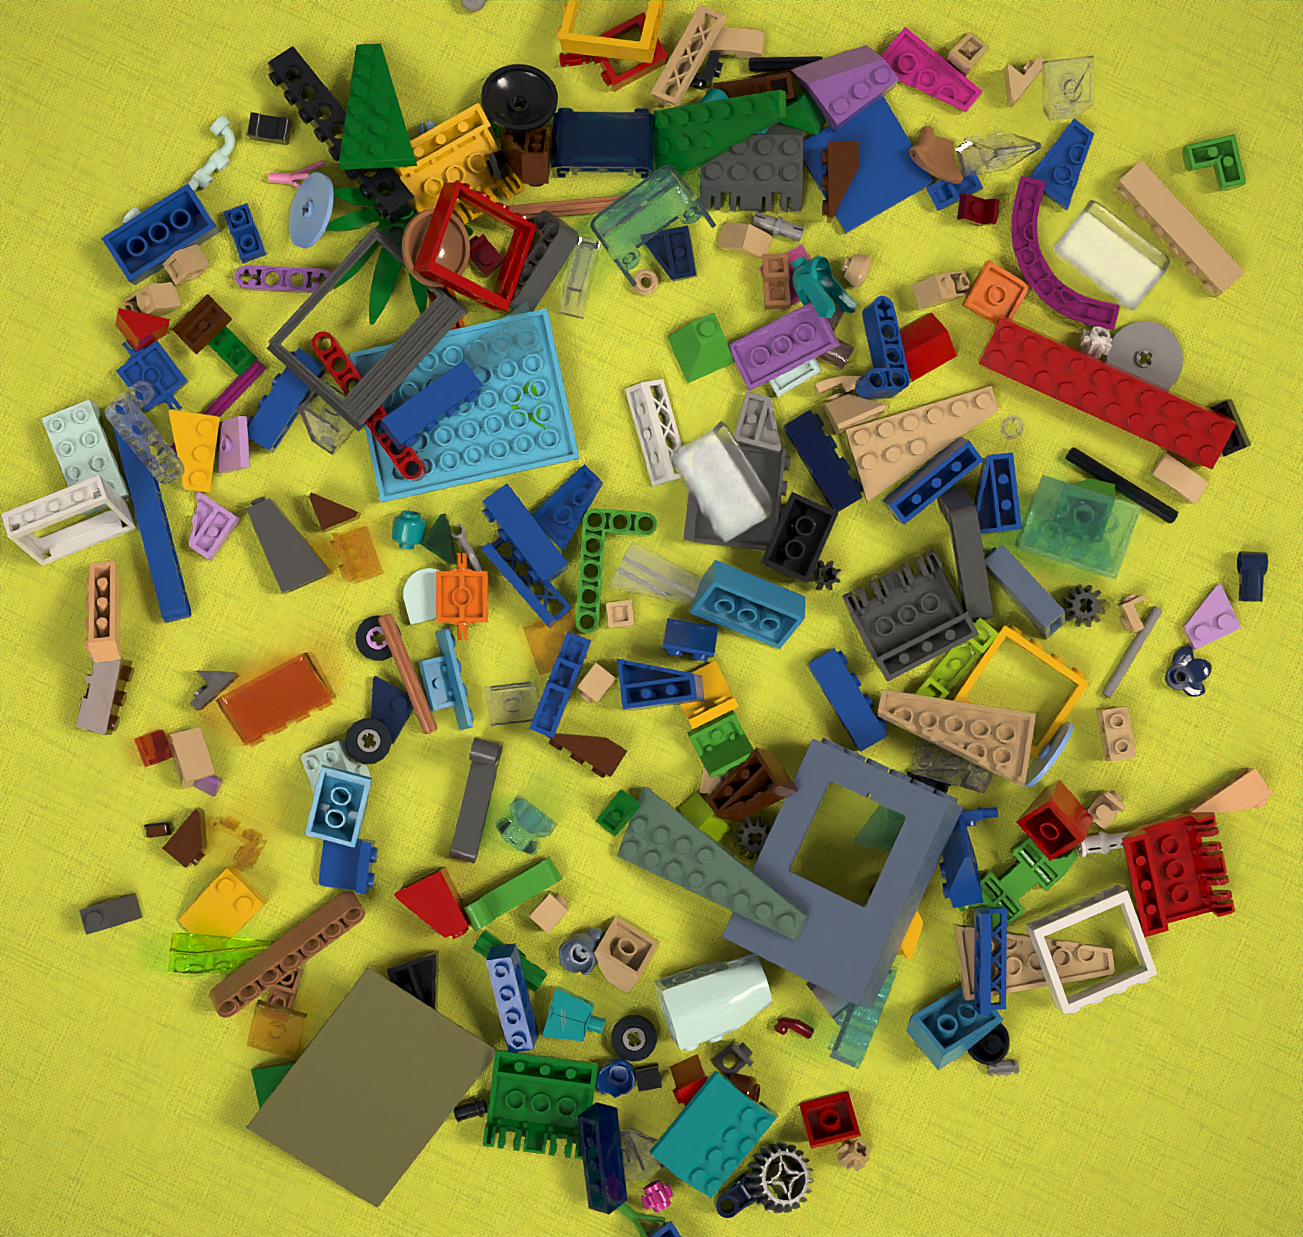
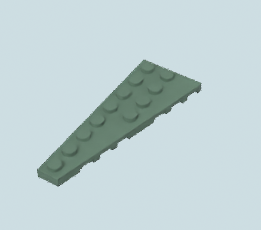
[617,786,808,940]

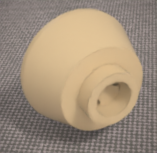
[841,254,872,288]

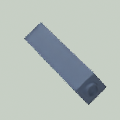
[984,545,1066,640]

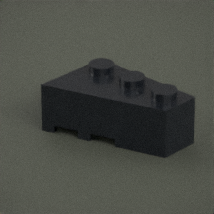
[387,950,439,1011]

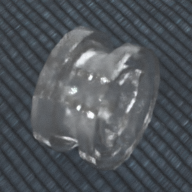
[1000,415,1024,440]

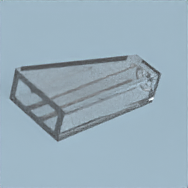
[608,541,702,605]

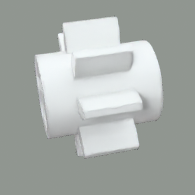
[1080,326,1112,358]

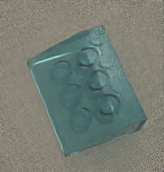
[1015,475,1142,580]

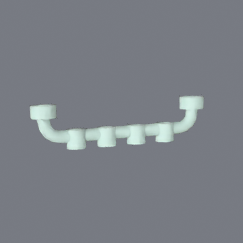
[122,115,235,223]

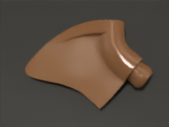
[909,126,963,184]

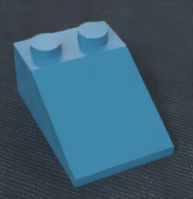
[305,765,372,848]
[906,986,1003,1070]

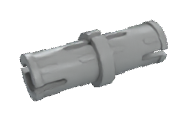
[752,211,804,242]

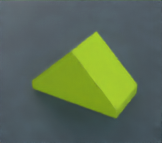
[678,792,731,842]

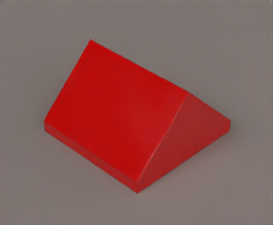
[900,312,957,382]
[799,1091,861,1149]

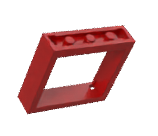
[413,180,537,311]

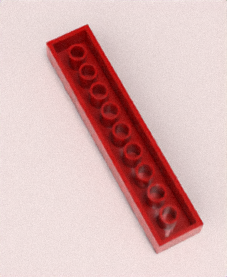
[978,314,1236,470]

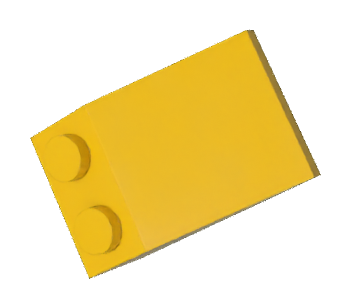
[178,865,268,956]

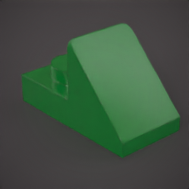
[596,789,641,836]

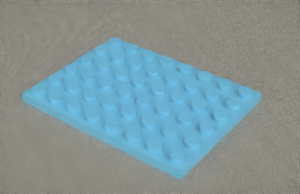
[349,308,580,503]

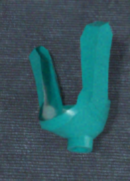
[791,255,857,318]

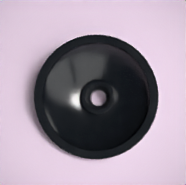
[481,64,558,132]

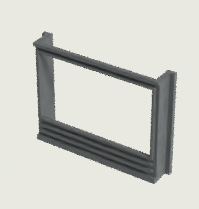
[266,228,469,432]

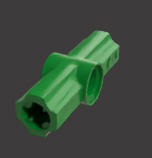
[472,929,548,992]

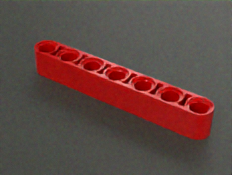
[312,331,426,482]

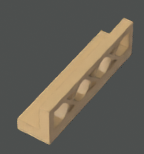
[651,5,727,107]

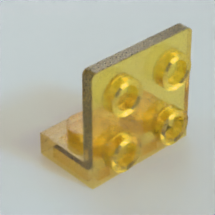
[330,526,384,584]
[211,815,267,872]

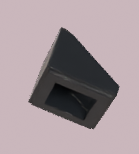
[484,150,510,180]

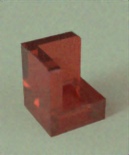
[134,729,172,767]

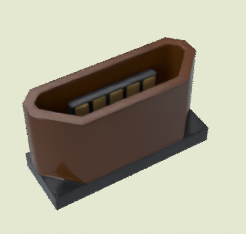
[144,821,171,838]

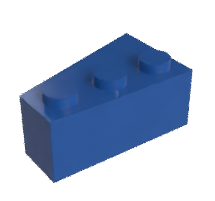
[974,452,1022,535]
[617,659,705,711]

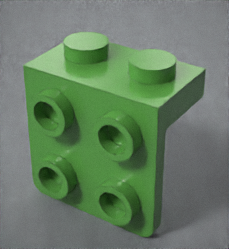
[687,710,754,777]

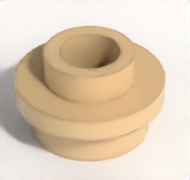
[633,269,658,295]

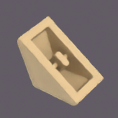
[946,32,989,77]
[717,222,772,260]

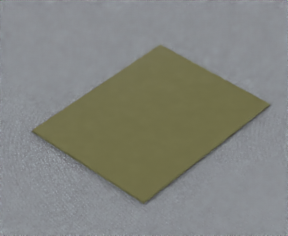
[246,967,496,1208]

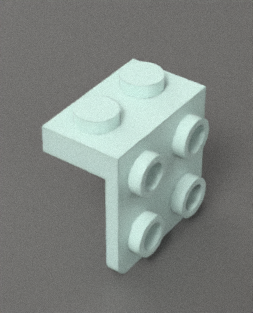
[301,739,373,794]

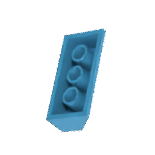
[690,560,805,649]

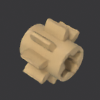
[837,1138,870,1172]

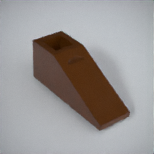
[713,69,794,99]
[821,141,859,223]
[546,733,627,778]

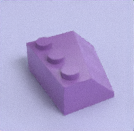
[790,45,899,132]

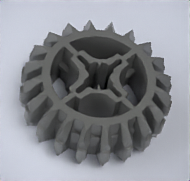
[746,1142,814,1214]

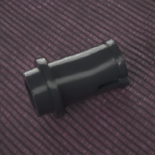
[453,1097,488,1122]

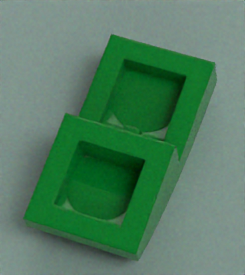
[208,326,258,376]

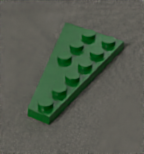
[339,43,417,170]
[654,90,786,188]

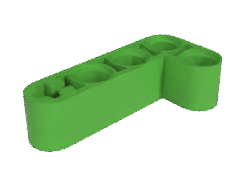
[462,856,563,931]

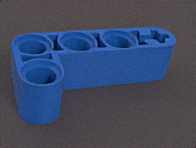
[855,296,910,399]

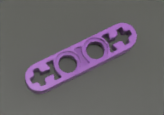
[235,265,333,293]

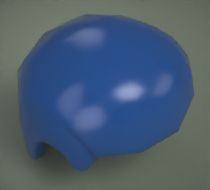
[596,1058,636,1098]

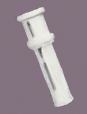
[1077,831,1131,857]

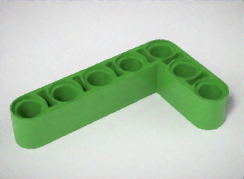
[575,508,657,634]

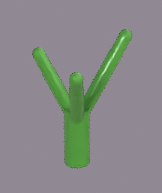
[616,1200,666,1237]

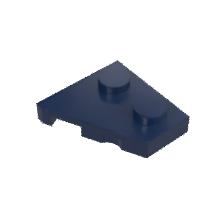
[371,676,414,744]

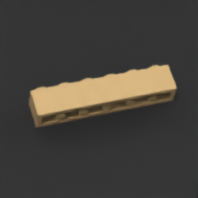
[1114,160,1245,297]

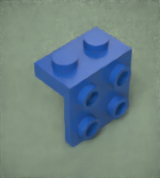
[318,839,378,894]

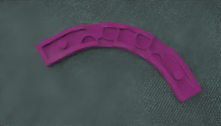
[1011,176,1120,331]

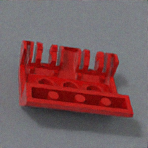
[1122,812,1235,937]

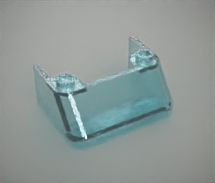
[590,165,716,287]

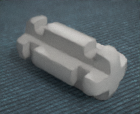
[987,1059,1019,1076]

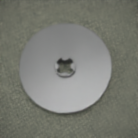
[1106,321,1183,389]

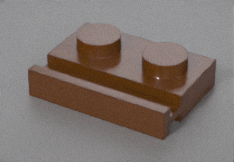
[172,294,232,355]

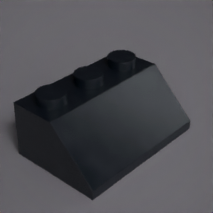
[761,492,838,583]

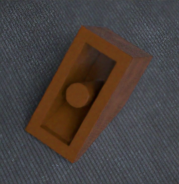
[162,808,207,868]

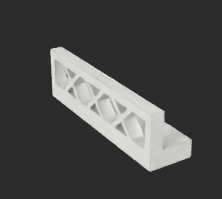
[625,379,690,487]

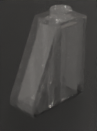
[559,236,601,319]

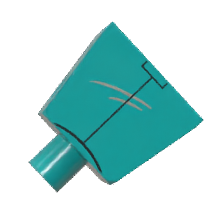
[542,986,606,1041]

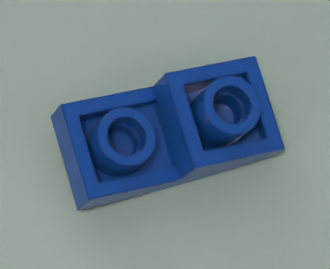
[224,203,267,264]

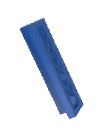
[481,537,573,628]
[974,906,1007,1016]

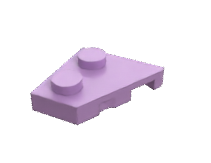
[189,491,240,561]

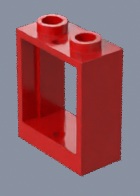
[590,12,668,91]

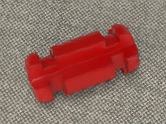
[559,52,590,67]

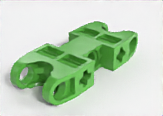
[957,835,1078,929]

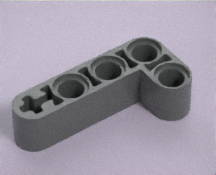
[509,210,579,314]

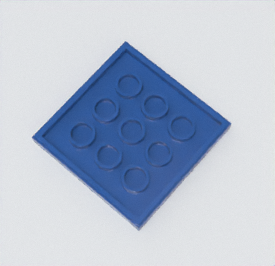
[803,96,934,234]

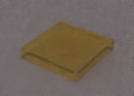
[523,610,588,675]
[247,999,307,1060]

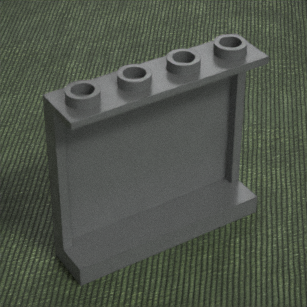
[683,438,790,551]

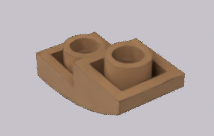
[262,968,303,1022]

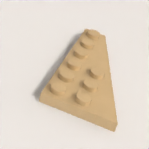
[845,386,999,503]
[878,689,1036,788]
[954,924,1115,1001]

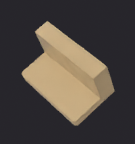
[168,727,215,789]

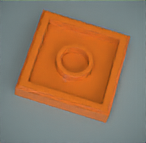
[962,260,1030,325]

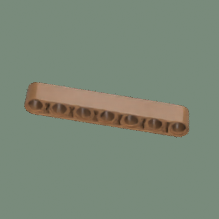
[209,891,365,1018]

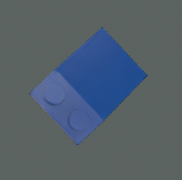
[939,815,983,908]

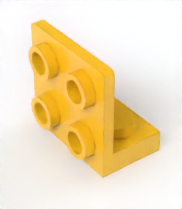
[680,661,739,729]

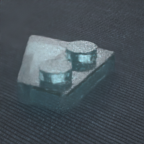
[853,804,905,851]

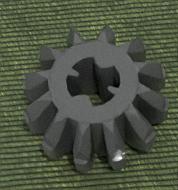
[1062,584,1106,627]
[733,816,771,860]

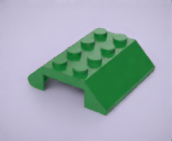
[483,1049,598,1160]

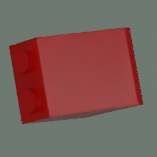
[1016,779,1093,861]
[394,867,470,939]

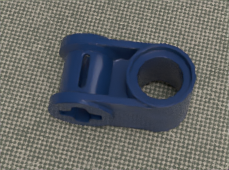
[714,1171,758,1218]

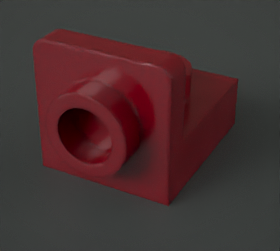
[957,193,1000,226]
[469,234,504,277]

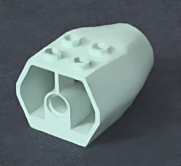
[654,953,772,1051]

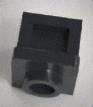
[690,51,723,90]

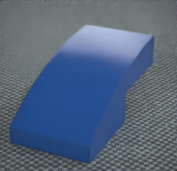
[926,165,983,211]

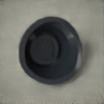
[968,1023,1010,1065]

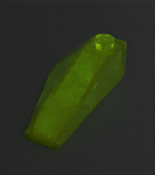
[168,932,275,978]

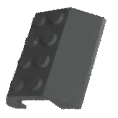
[700,122,803,211]
[842,549,979,682]

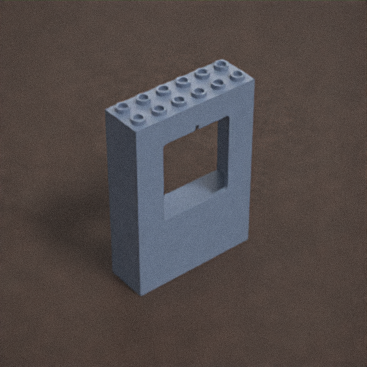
[722,738,963,1008]

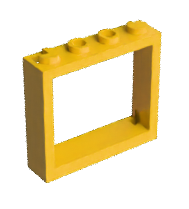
[557,0,667,63]
[951,624,1089,759]

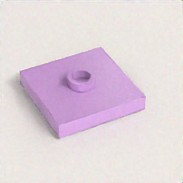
[217,416,250,473]

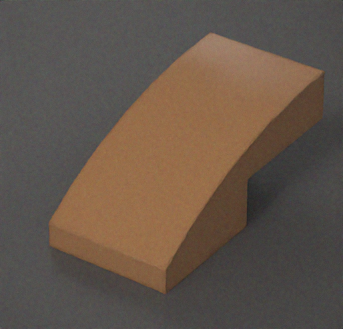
[762,253,791,309]

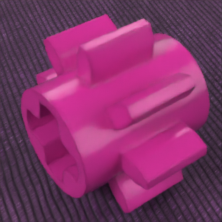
[641,1180,673,1212]

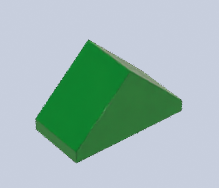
[779,90,826,135]

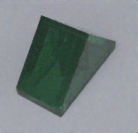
[421,513,457,566]

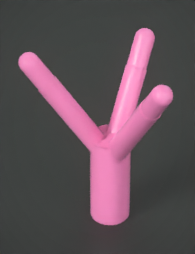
[268,160,326,188]

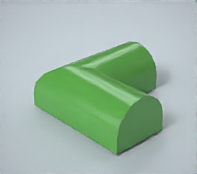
[1182,134,1246,191]

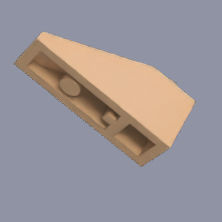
[1186,768,1273,813]

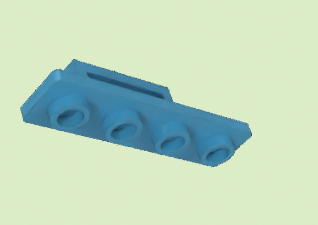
[418,628,474,730]

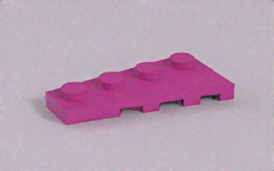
[881,27,983,113]

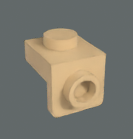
[1117,592,1147,633]

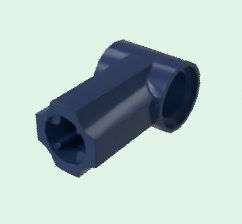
[1237,551,1268,602]

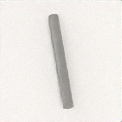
[1102,606,1163,698]

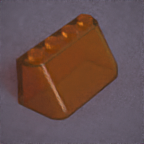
[216,652,336,747]

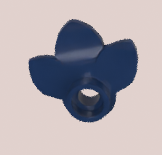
[1165,646,1212,697]

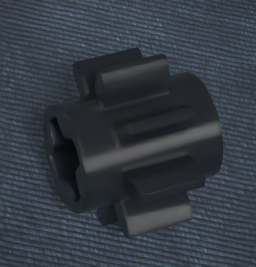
[809,560,841,591]

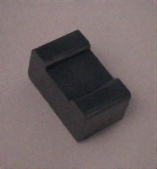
[247,112,292,145]
[635,1063,662,1092]

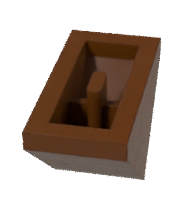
[309,492,361,532]

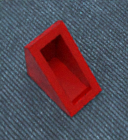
[115,308,170,352]

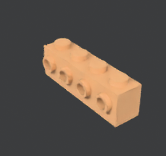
[85,561,121,662]

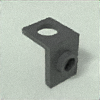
[713,1039,753,1078]

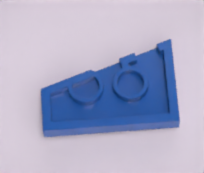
[1028,119,1094,211]
[532,464,603,551]

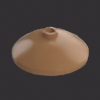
[402,208,470,287]

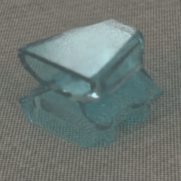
[495,794,558,855]

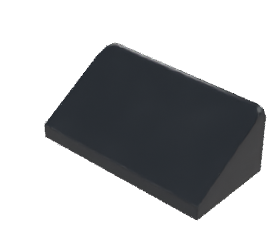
[1210,399,1251,457]

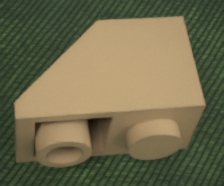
[912,270,970,309]
[122,282,181,317]

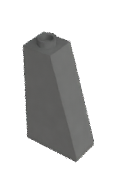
[246,497,332,594]

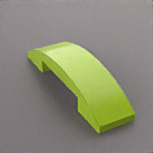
[914,617,999,699]

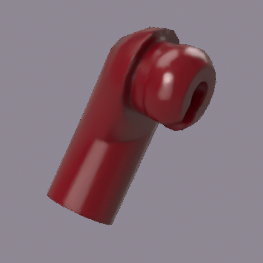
[774,1017,814,1039]

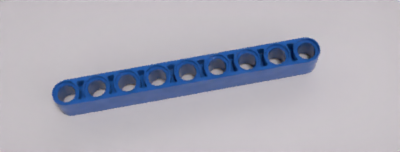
[109,398,192,623]

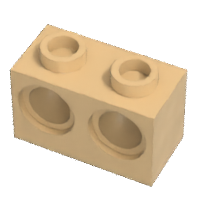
[1096,706,1136,761]

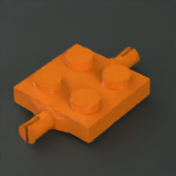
[436,553,488,640]

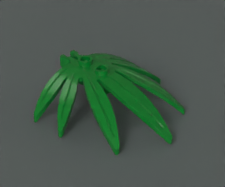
[325,188,473,325]

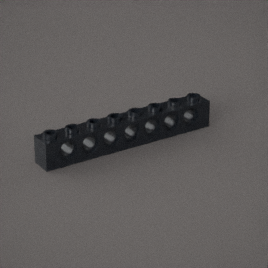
[268,46,416,224]

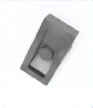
[190,670,239,710]

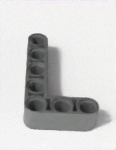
[937,485,993,623]
[450,736,504,864]

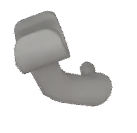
[450,524,482,571]

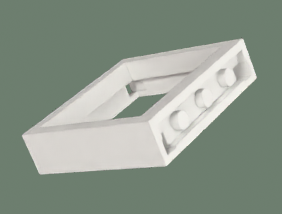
[1,475,137,566]
[1025,885,1157,1015]

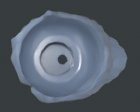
[559,927,605,975]

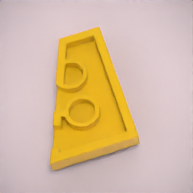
[168,409,220,492]

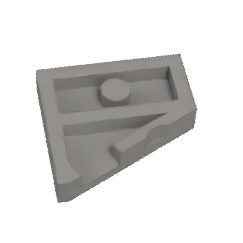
[733,391,782,454]

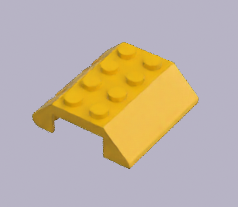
[394,103,525,225]

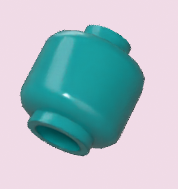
[391,510,426,549]

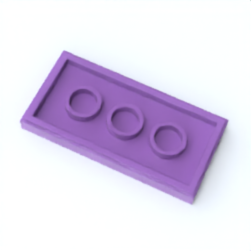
[728,302,840,391]

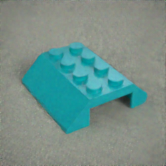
[649,1070,778,1198]

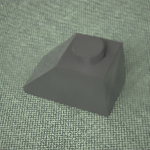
[79,893,143,935]

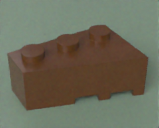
[501,127,552,187]

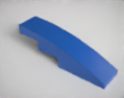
[529,631,592,738]

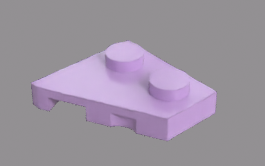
[1182,584,1241,650]

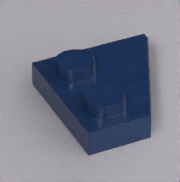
[640,225,698,282]

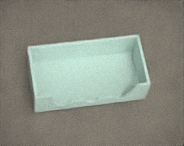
[42,399,131,516]

